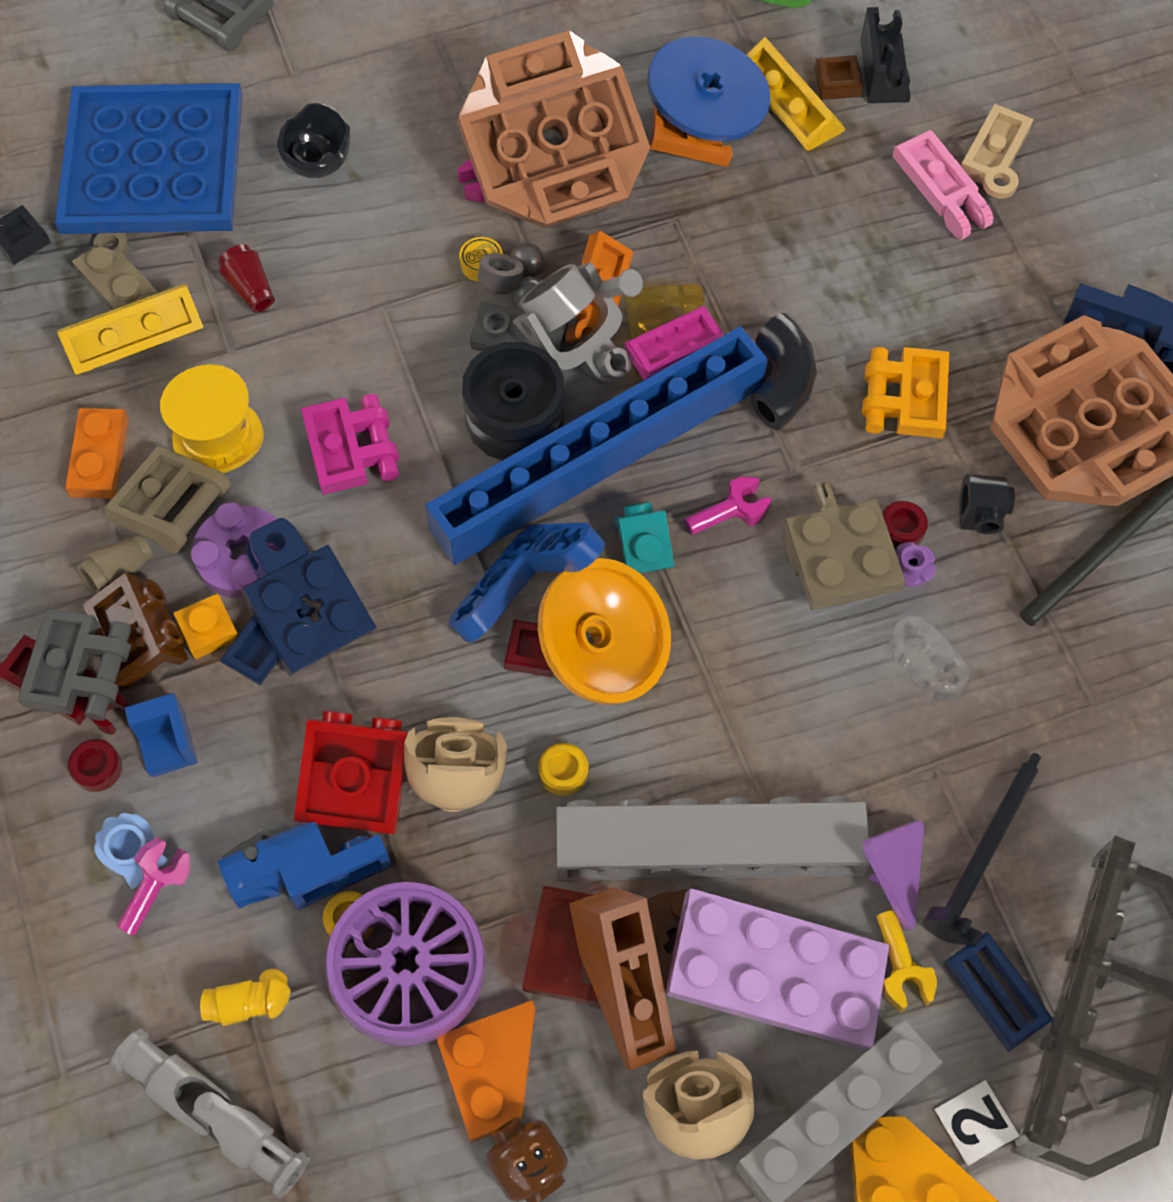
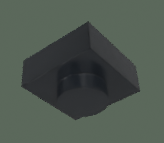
[0,205,51,265]

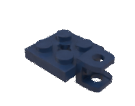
[241,518,377,677]

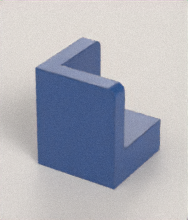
[125,693,198,777]

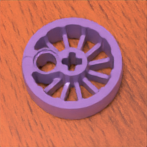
[325,882,486,1047]

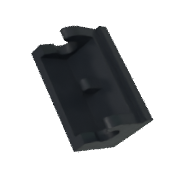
[860,7,910,103]

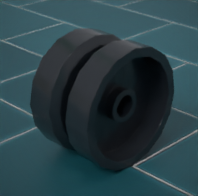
[462,342,564,461]

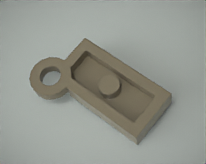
[72,233,158,310]

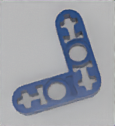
[449,522,605,643]

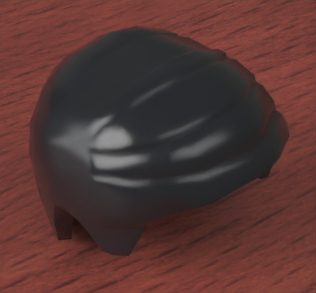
[277,103,350,178]

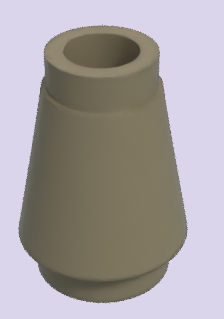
[77,534,153,595]

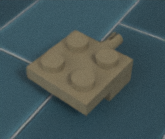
[782,481,906,611]

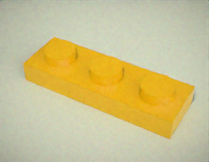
[57,283,204,375]

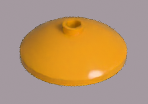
[538,558,671,705]

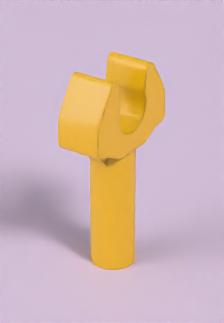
[876,910,937,1012]

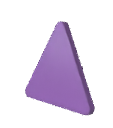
[863,821,924,930]

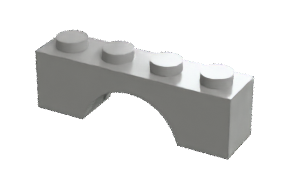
[734,1019,943,1202]

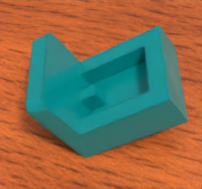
[614,502,675,573]

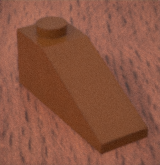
[569,888,676,1071]

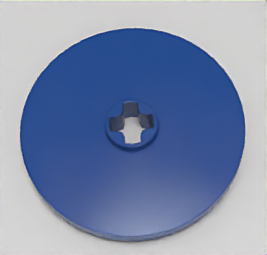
[647,37,770,141]

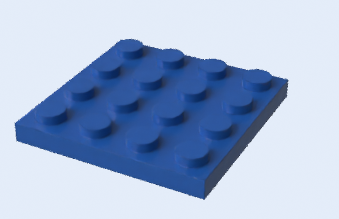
[55,83,243,234]

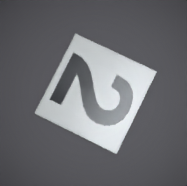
[934,1080,1019,1166]

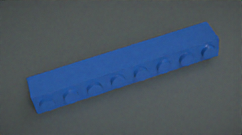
[425,326,767,566]

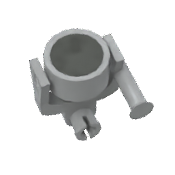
[512,262,643,384]

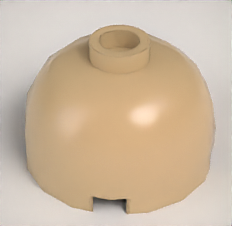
[404,717,507,812]
[643,1051,754,1160]

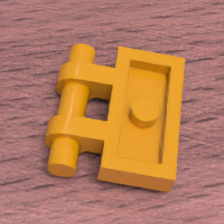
[862,347,949,439]

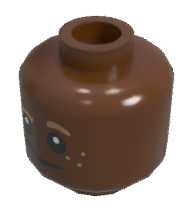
[486,1116,568,1202]

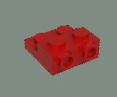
[293,710,409,834]

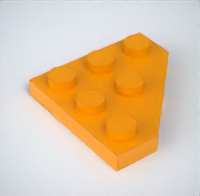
[849,1116,999,1202]

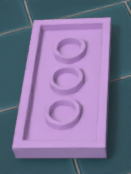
[665,888,889,1051]

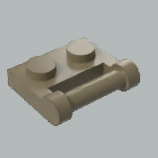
[104,446,231,553]

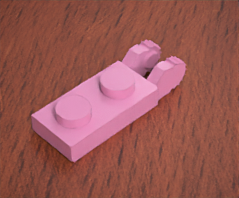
[892,130,994,240]

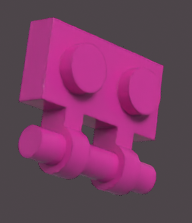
[301,394,399,495]

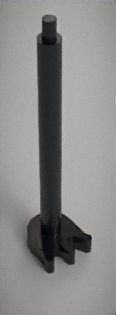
[923,753,1041,947]

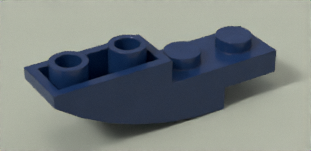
[1064,283,1173,374]

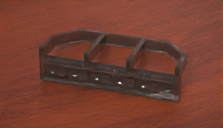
[1010,835,1173,1181]

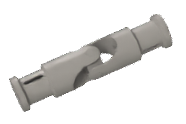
[110,1028,311,1199]

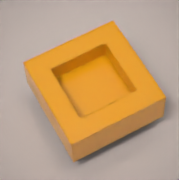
[174,593,238,660]

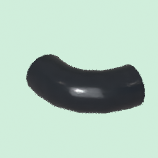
[751,313,817,431]

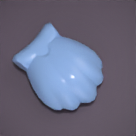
[94,813,168,889]

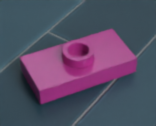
[625,306,724,380]

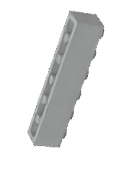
[556,796,870,881]

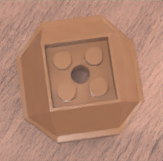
[457,30,651,228]
[990,315,1173,506]

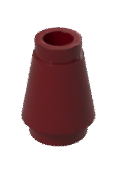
[218,244,275,313]

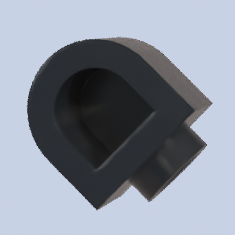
[959,474,1015,534]

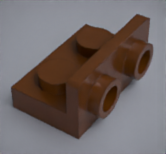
[82,573,189,688]

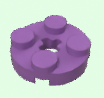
[191,503,279,598]

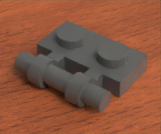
[17,608,131,720]

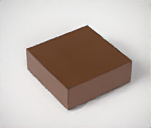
[814,55,864,100]

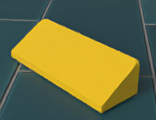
[746,37,846,151]

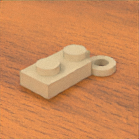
[961,104,1034,199]

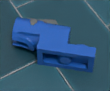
[217,820,392,910]

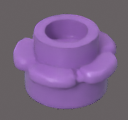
[896,542,936,587]

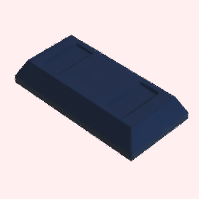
[220,599,316,685]

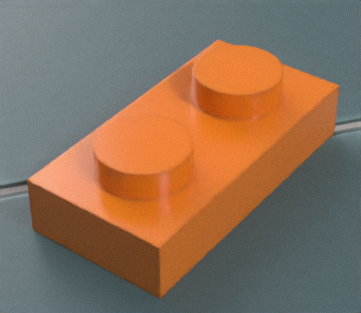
[65,408,129,499]

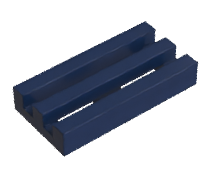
[943,931,1054,1052]

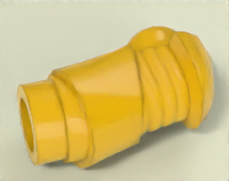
[200,968,291,1026]

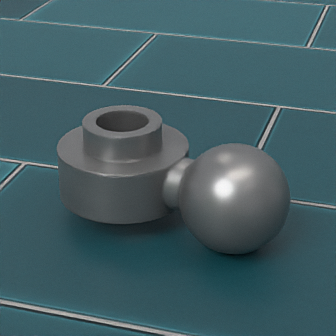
[477,243,545,295]

